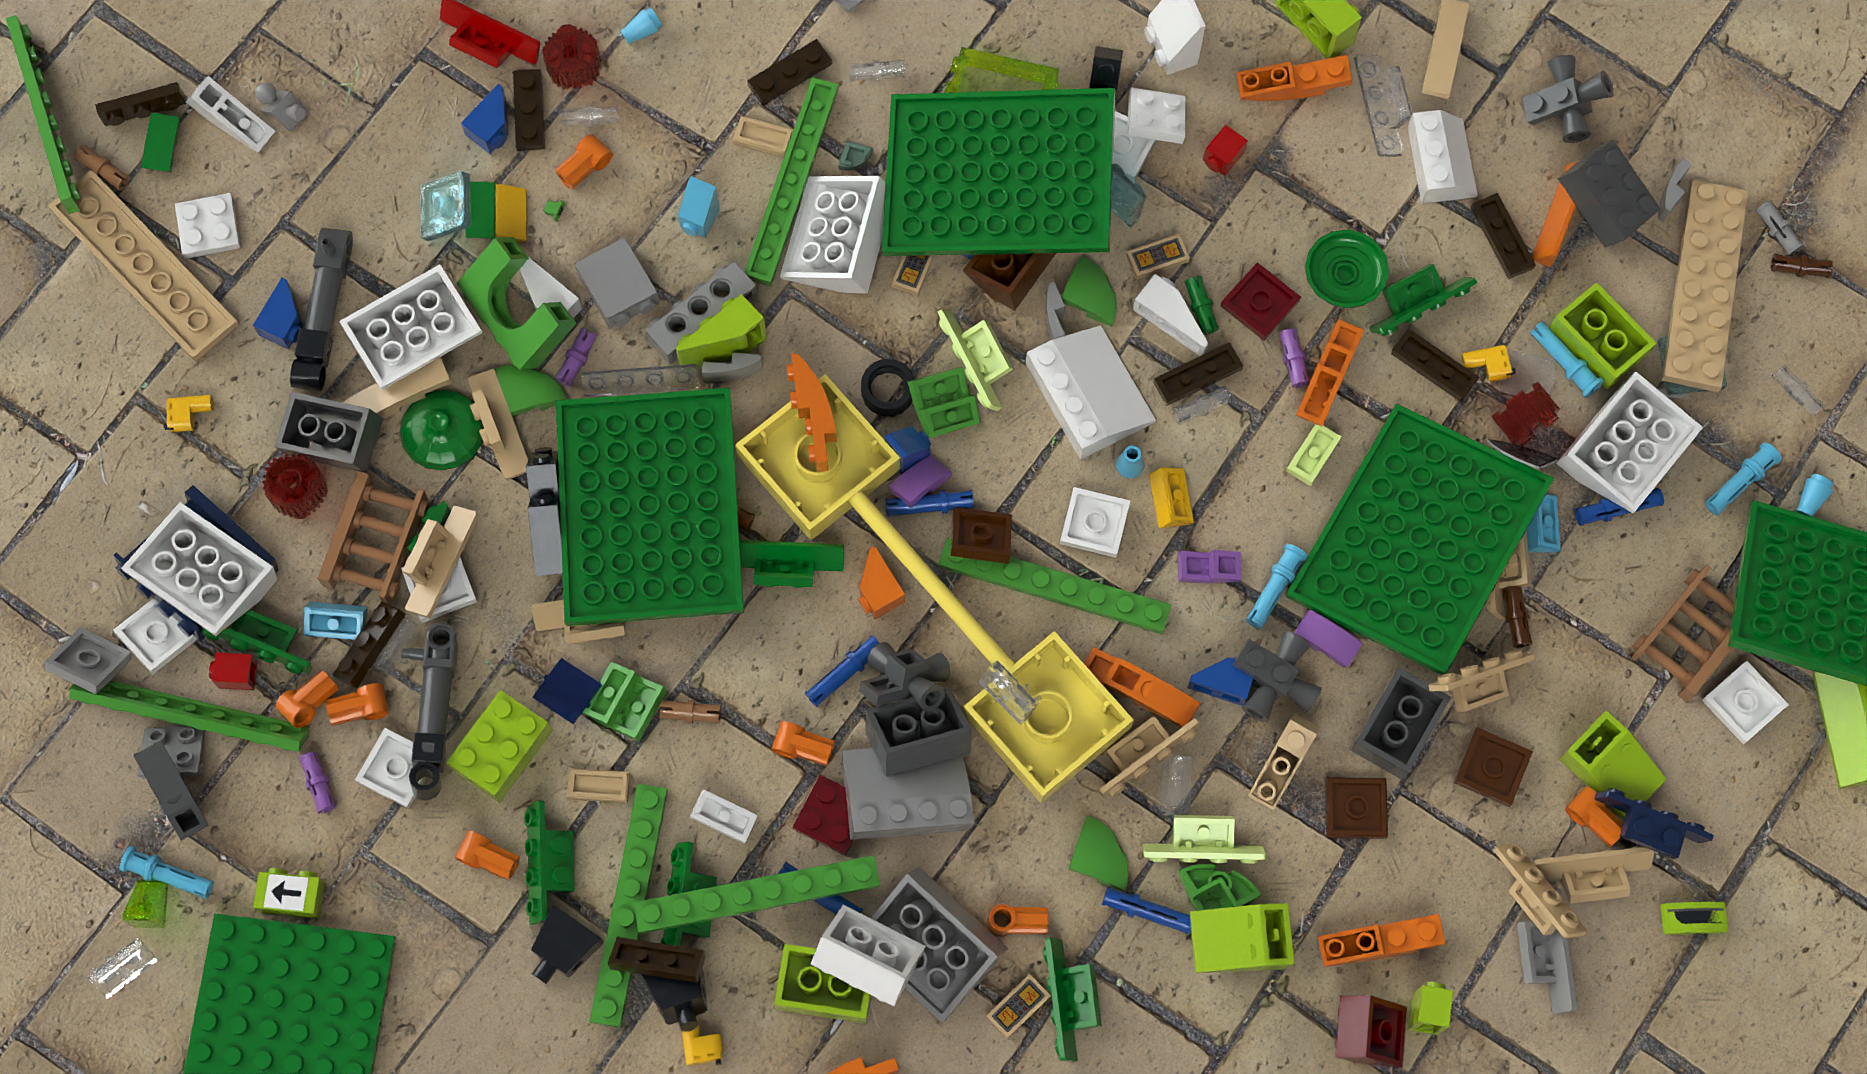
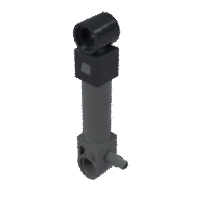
[290,228,353,391]
[401,623,458,801]

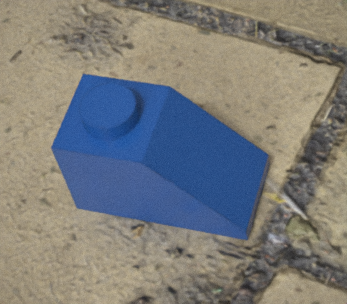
[461,84,509,154]
[253,277,303,350]
[885,426,931,475]
[1187,657,1253,706]

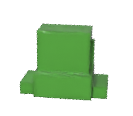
[543,200,565,222]

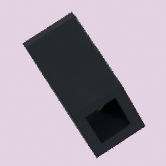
[1089,46,1123,99]

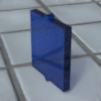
[532,658,602,725]

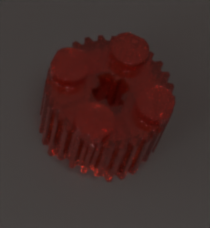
[542,24,601,90]
[1492,381,1560,446]
[262,454,328,519]

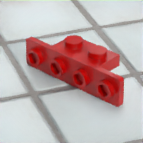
[440,0,541,68]

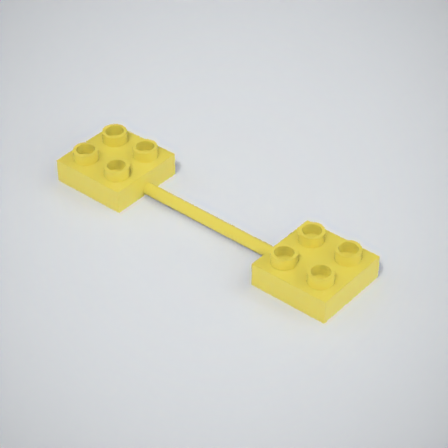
[735,374,1134,804]

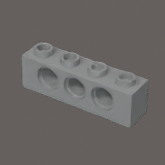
[646,262,758,365]

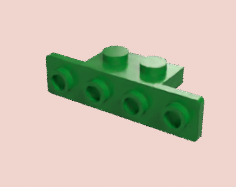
[1369,264,1477,336]
[740,540,844,588]
[198,609,312,675]
[524,800,575,925]
[660,841,717,946]
[1043,937,1102,1062]

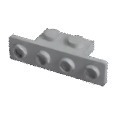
[1517,889,1577,1014]

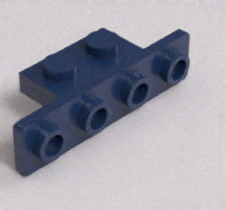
[1594,788,1714,859]

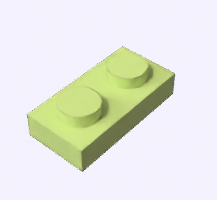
[1286,424,1341,486]

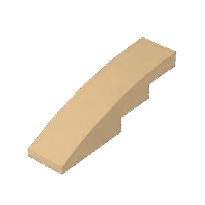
[1421,0,1469,99]
[342,357,451,419]

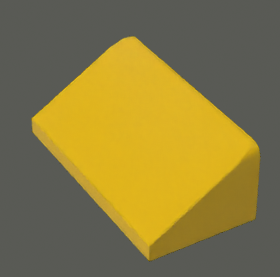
[496,184,527,243]
[1149,467,1194,528]

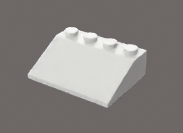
[780,176,886,293]
[339,264,483,391]
[1025,325,1156,460]
[1556,372,1703,513]
[121,502,277,636]

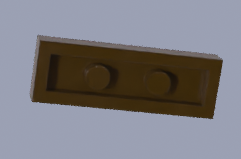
[747,39,832,106]
[513,69,545,151]
[95,82,187,126]
[1471,193,1536,280]
[1391,328,1479,403]
[1153,342,1243,406]
[333,601,406,689]
[608,937,706,983]

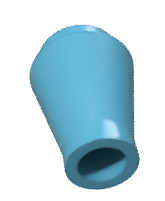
[620,7,663,45]
[1116,446,1144,478]
[1796,474,1834,517]

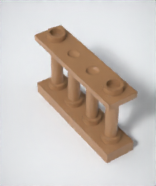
[317,471,430,605]
[1630,565,1734,703]

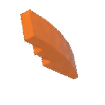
[1296,319,1364,427]

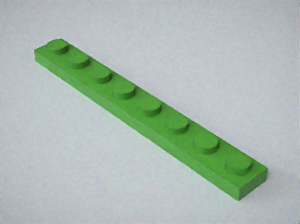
[6,15,81,214]
[744,77,839,286]
[938,538,1171,634]
[69,680,310,752]
[590,784,668,1028]
[633,856,880,934]

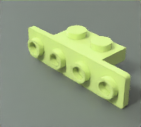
[938,308,1013,411]
[1142,815,1266,864]

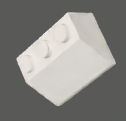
[1407,110,1478,204]
[811,905,925,1006]

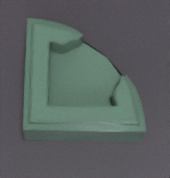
[838,141,873,170]

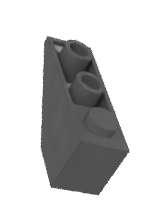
[133,740,208,841]

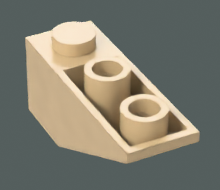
[1247,713,1320,811]

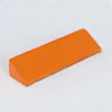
[1532,161,1578,267]

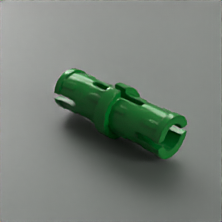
[1184,276,1219,335]

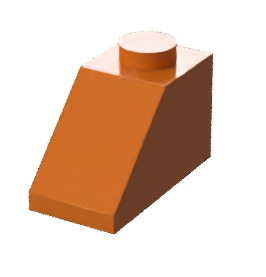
[858,546,905,619]

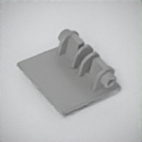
[137,726,204,779]

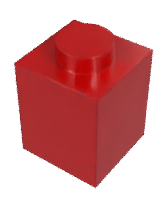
[1203,124,1248,176]
[209,652,258,690]

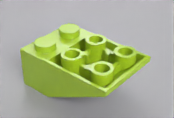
[675,294,767,371]
[1559,710,1666,820]
[1190,903,1294,973]

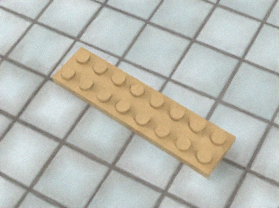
[48,170,239,362]
[1661,179,1748,393]

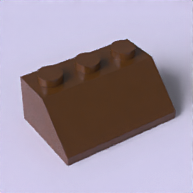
[963,253,1056,311]

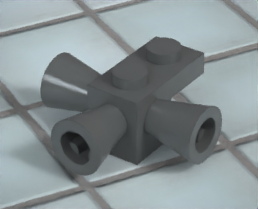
[1523,55,1614,143]
[1232,631,1322,722]
[859,642,950,711]

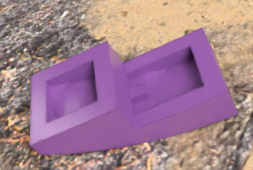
[889,456,952,508]
[1178,550,1241,583]
[1294,610,1363,668]

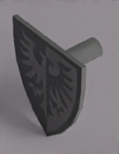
[1487,439,1559,470]

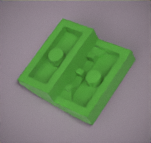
[908,367,980,438]
[583,662,667,742]

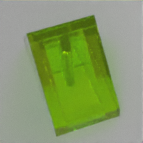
[122,880,168,928]

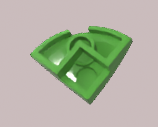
[1061,256,1117,327]
[495,365,567,417]
[1068,815,1128,892]
[1178,864,1261,911]

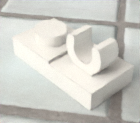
[689,790,758,843]

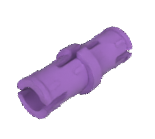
[555,328,597,387]
[1279,328,1310,388]
[299,751,337,814]

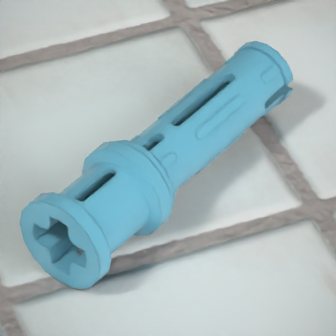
[1530,321,1604,398]
[1705,442,1782,516]
[1246,543,1308,629]
[119,846,214,899]

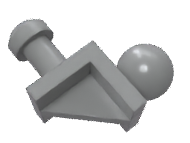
[255,83,308,131]

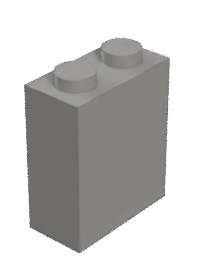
[574,237,660,329]

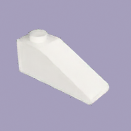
[185,76,275,153]
[519,257,582,318]
[1133,274,1208,356]

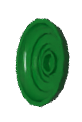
[1305,229,1389,308]
[400,390,484,471]

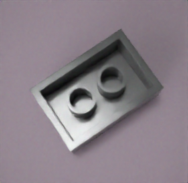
[1558,140,1660,247]
[274,392,383,473]
[1351,667,1451,780]
[865,687,972,777]

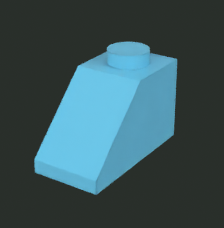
[678,176,720,238]

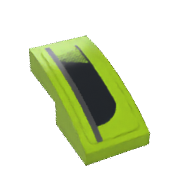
[1660,902,1728,935]

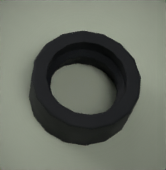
[861,359,915,417]

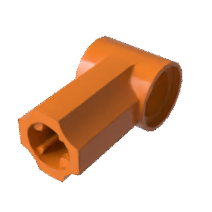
[555,134,613,190]
[276,670,339,728]
[326,683,389,726]
[771,721,835,766]
[1565,786,1623,848]
[454,830,520,881]
[987,904,1048,936]

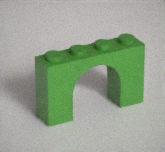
[457,237,577,370]

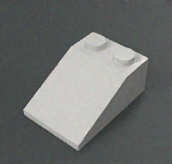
[1144,0,1205,75]

